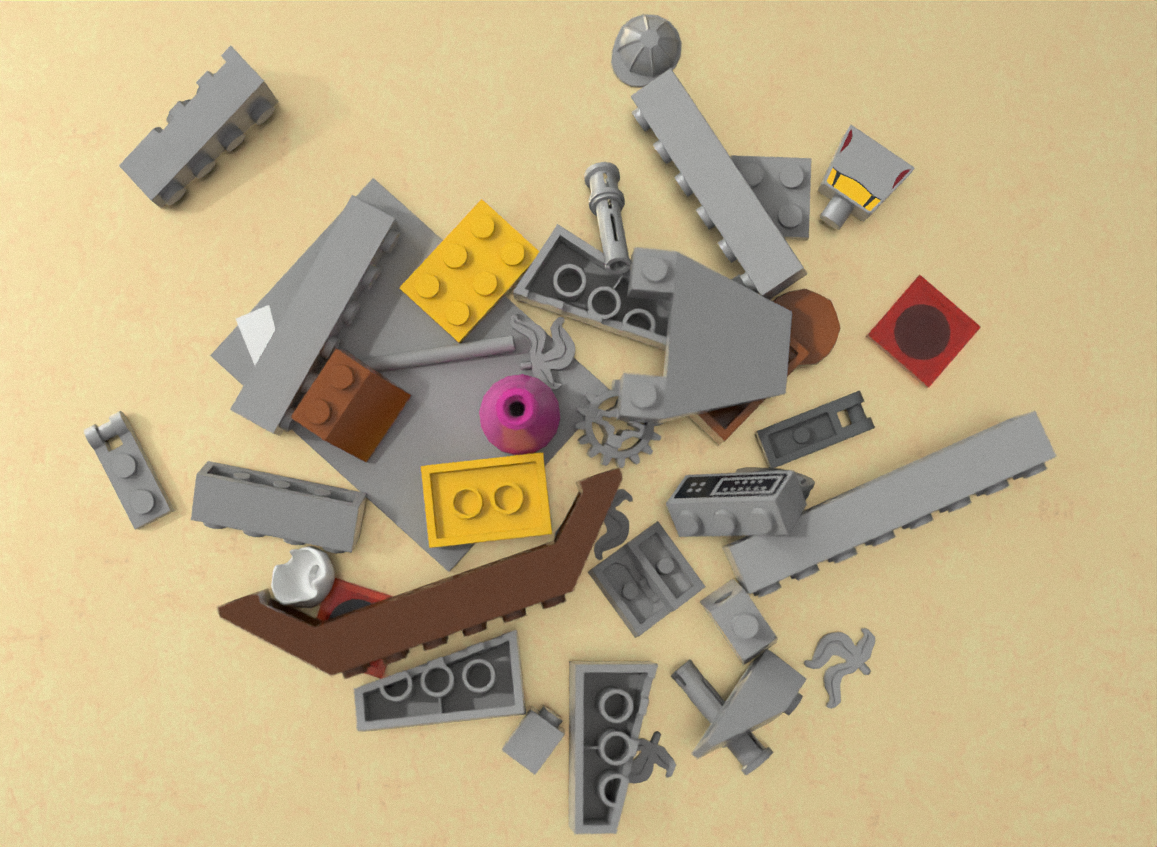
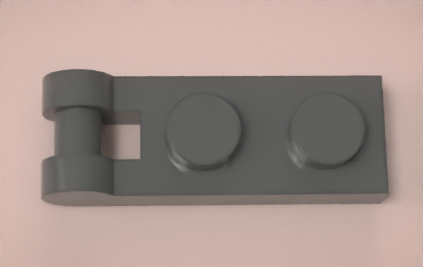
[755,391,875,469]

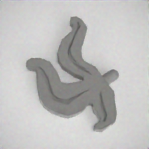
[510,313,575,391]
[555,489,633,560]
[804,628,875,708]
[628,731,676,784]

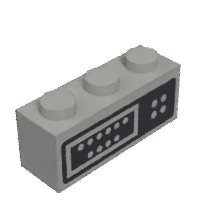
[666,471,807,537]

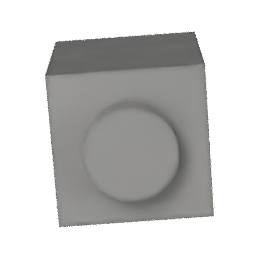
[502,706,565,775]

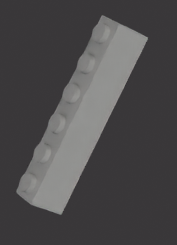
[630,68,808,300]
[230,195,401,436]

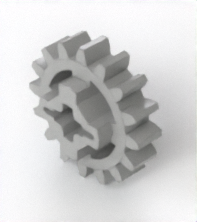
[574,380,663,468]

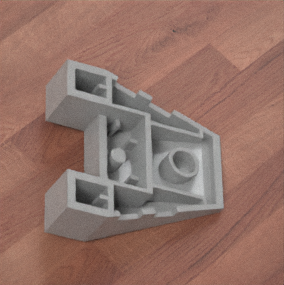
[616,247,792,424]

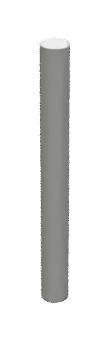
[359,335,516,372]

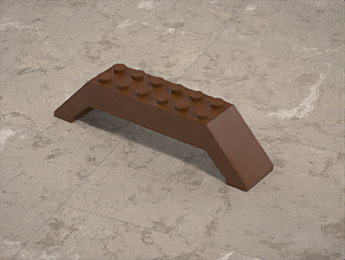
[217,468,623,679]

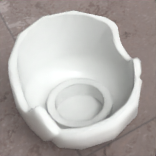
[271,546,335,608]

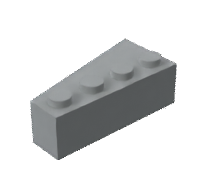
[119,45,279,208]
[568,661,658,834]

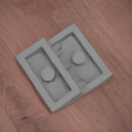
[588,521,706,638]

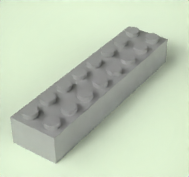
[722,411,1057,598]

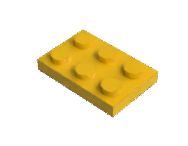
[399,199,540,343]
[421,452,552,548]

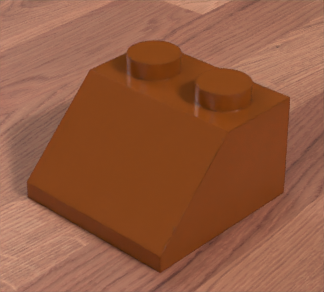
[290,348,412,463]

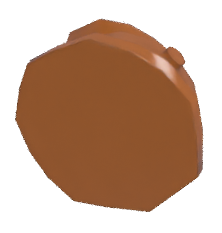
[773,288,841,366]

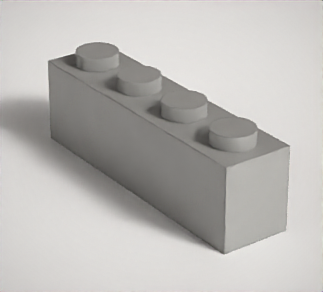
[191,461,366,554]

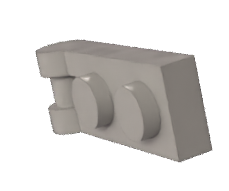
[84,411,175,529]

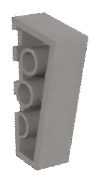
[513,224,670,350]
[354,630,526,732]

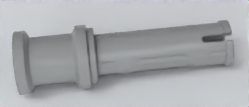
[584,162,631,275]
[671,659,773,776]

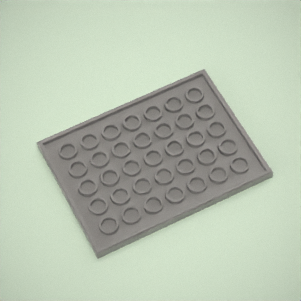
[210,178,610,572]

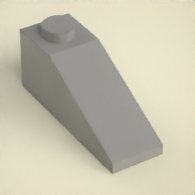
[691,649,806,759]

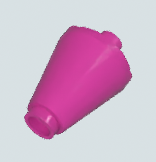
[479,374,561,455]

